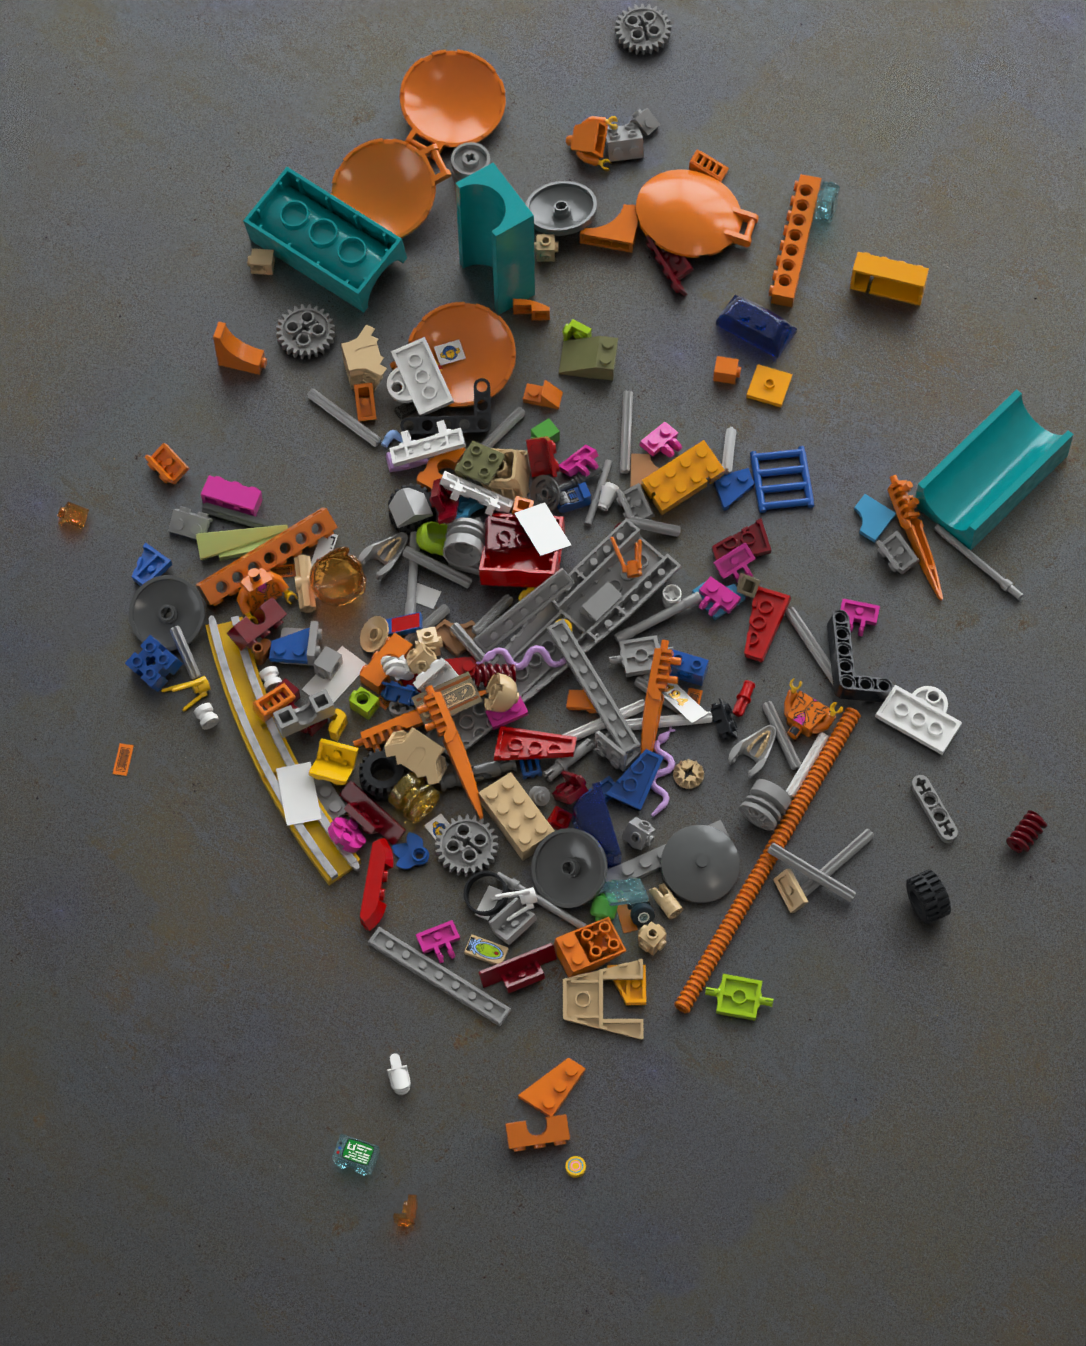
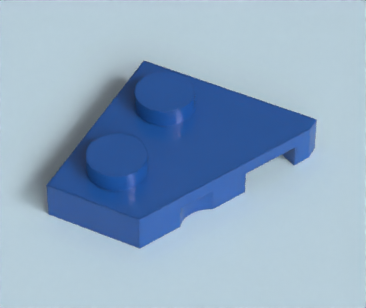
[132,543,173,586]

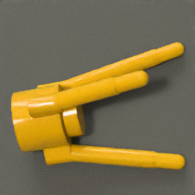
[161,676,211,711]

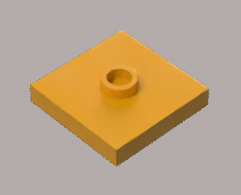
[746,364,793,408]

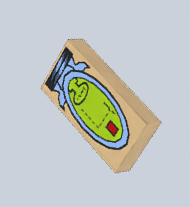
[464,935,509,965]

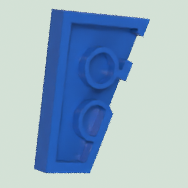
[605,749,664,810]

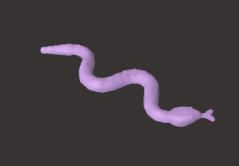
[476,645,566,670]
[651,726,675,817]

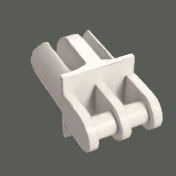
[381,655,414,682]
[387,1054,411,1095]

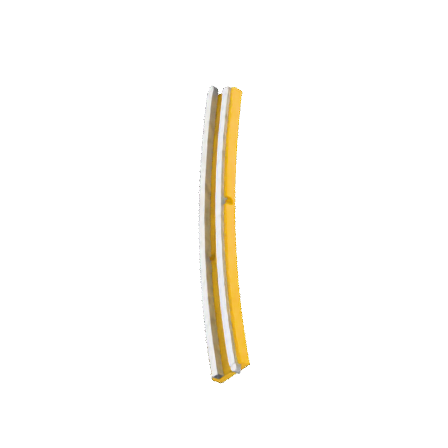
[205,615,361,885]

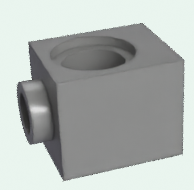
[313,646,343,681]

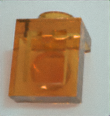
[57,502,89,528]
[393,1194,418,1227]

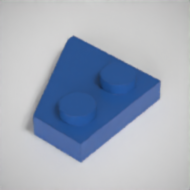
[713,468,754,511]
[269,628,310,664]

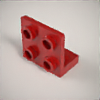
[526,436,559,478]

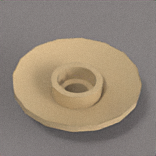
[360,616,389,653]

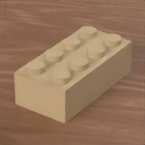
[478,772,554,861]

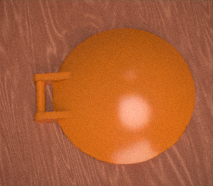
[400,49,506,161]
[332,138,452,238]
[635,169,759,258]
[390,302,516,407]

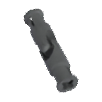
[439,759,517,792]

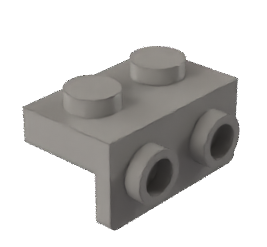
[616,483,655,519]
[168,506,213,539]
[876,531,920,574]
[489,897,537,945]

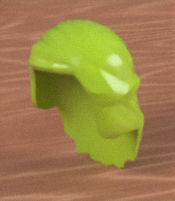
[416,521,447,556]

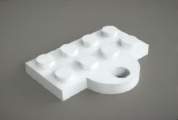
[387,337,454,417]
[875,685,962,755]

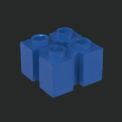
[125,635,184,692]

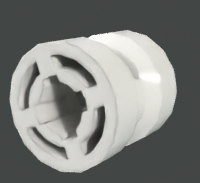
[662,584,681,608]
[259,666,282,692]
[194,703,220,730]

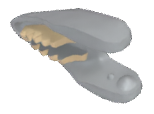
[357,532,408,580]
[728,725,776,779]

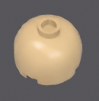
[484,673,519,712]

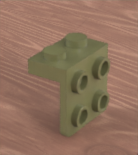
[454,440,505,485]

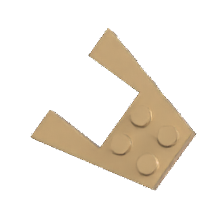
[563,959,644,1040]

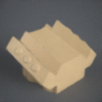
[341,325,387,392]
[481,448,531,502]
[384,727,447,785]

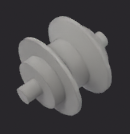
[528,786,550,806]

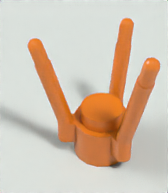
[610,537,642,578]

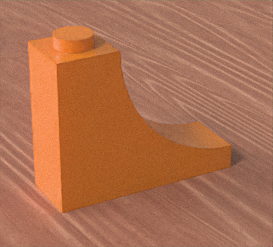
[580,204,640,253]
[213,322,267,375]

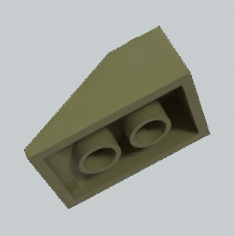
[559,336,618,381]

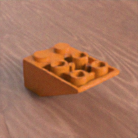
[553,917,626,978]

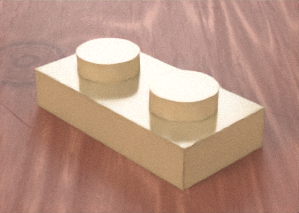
[773,869,808,913]

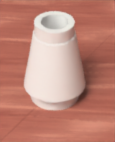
[597,482,619,511]

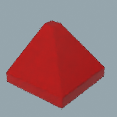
[547,806,573,830]

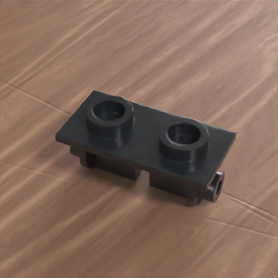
[710,698,738,740]

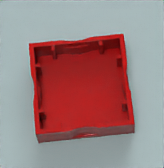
[479,513,565,588]

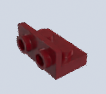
[551,771,589,805]

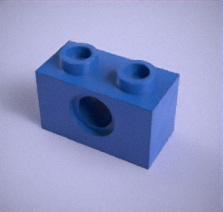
[669,649,709,686]

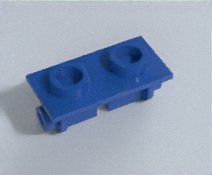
[381,681,420,706]

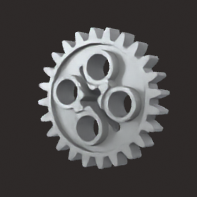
[615,3,672,55]
[276,304,335,359]
[435,814,499,877]

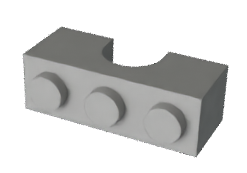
[273,689,335,738]

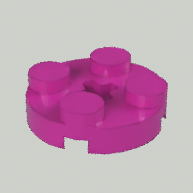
[328,817,366,853]

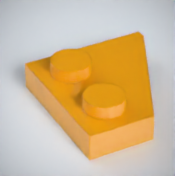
[607,965,646,1005]

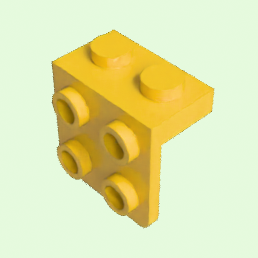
[309,738,359,785]

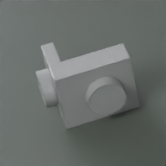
[629,108,660,137]

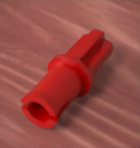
[733,680,755,717]

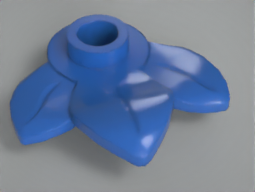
[392,832,429,869]

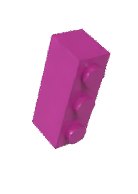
[201,475,263,517]

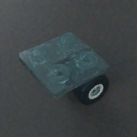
[603,878,655,927]

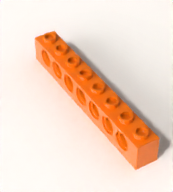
[769,174,821,307]
[196,508,338,606]

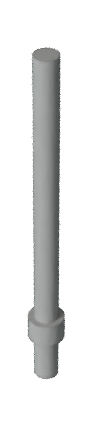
[934,524,1024,600]
[496,872,587,928]

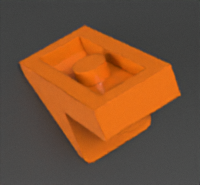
[523,380,563,409]
[354,382,377,421]

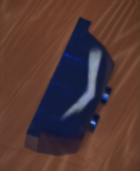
[716,295,797,358]
[572,782,622,868]

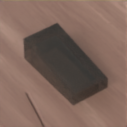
[394,402,417,420]

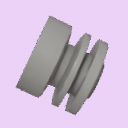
[443,517,485,568]
[739,779,791,831]

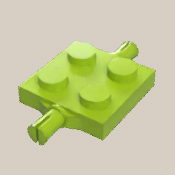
[705,974,774,1021]

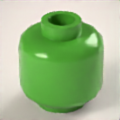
[590,893,618,921]

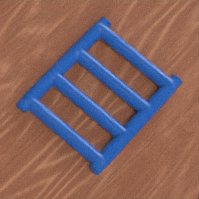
[750,446,814,513]

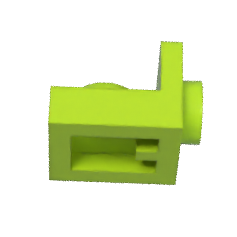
[562,319,592,341]

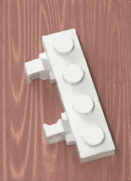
[389,420,466,467]
[440,471,513,516]

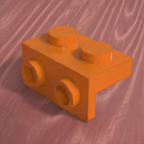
[144,443,190,485]

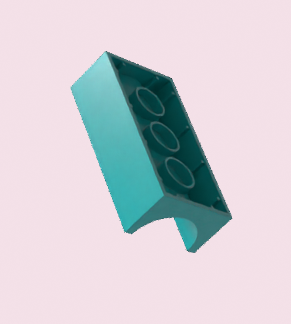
[455,163,535,315]
[243,167,407,313]
[915,389,1074,550]

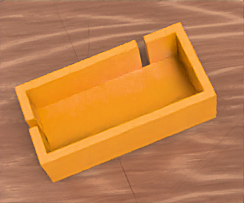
[850,252,929,306]
[641,440,725,515]

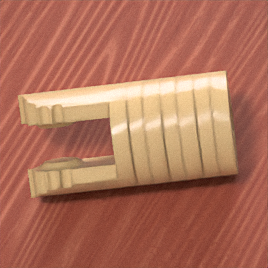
[649,883,683,919]

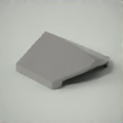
[389,488,433,528]

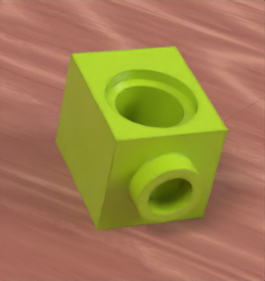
[349,686,380,720]

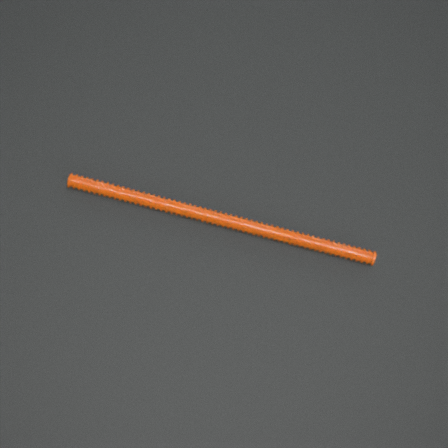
[674,707,861,1013]

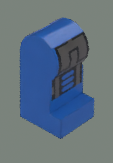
[555,482,591,513]

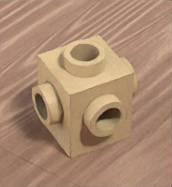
[534,234,558,262]
[414,626,443,656]
[406,642,437,675]
[638,921,667,956]

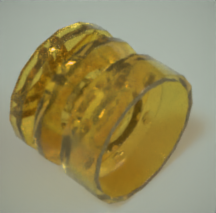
[388,772,441,824]

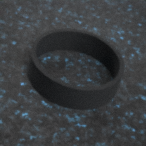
[463,871,508,916]

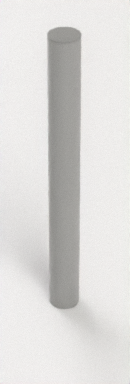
[584,459,612,527]

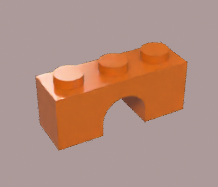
[416,448,466,492]
[360,633,413,695]
[505,1114,570,1152]

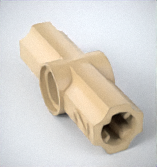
[294,555,316,613]

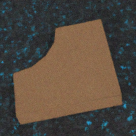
[630,454,659,490]
[435,619,476,658]

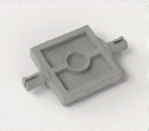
[609,635,674,677]

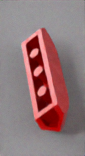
[360,838,394,931]

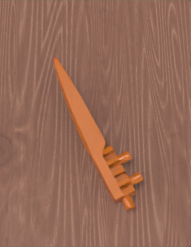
[887,475,943,601]
[640,640,682,755]
[417,685,483,820]
[353,690,488,753]

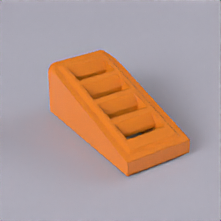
[689,150,729,182]
[253,683,296,722]

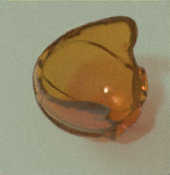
[309,546,367,606]

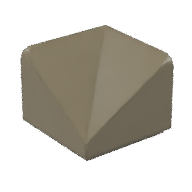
[736,573,761,598]

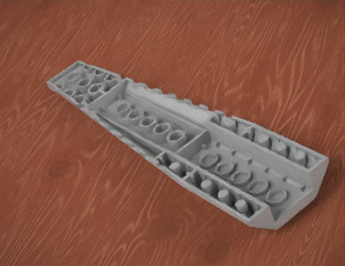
[426,518,681,760]

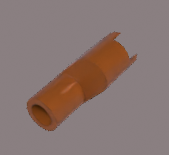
[252,638,271,665]

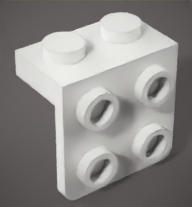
[413,658,459,692]

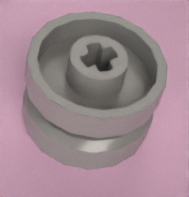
[451,142,490,183]

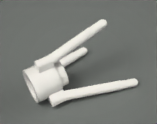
[490,887,538,921]

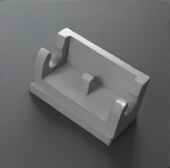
[579,581,623,623]

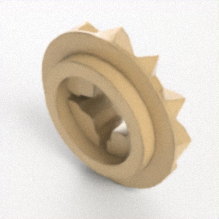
[673,759,704,789]

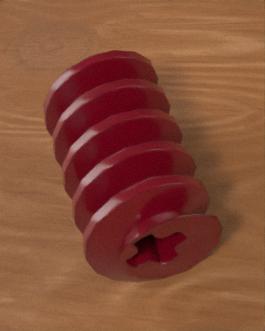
[474,663,516,688]
[1006,810,1047,853]

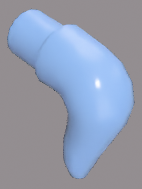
[381,430,403,448]

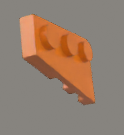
[518,1058,585,1117]

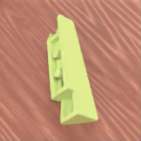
[196,525,288,560]

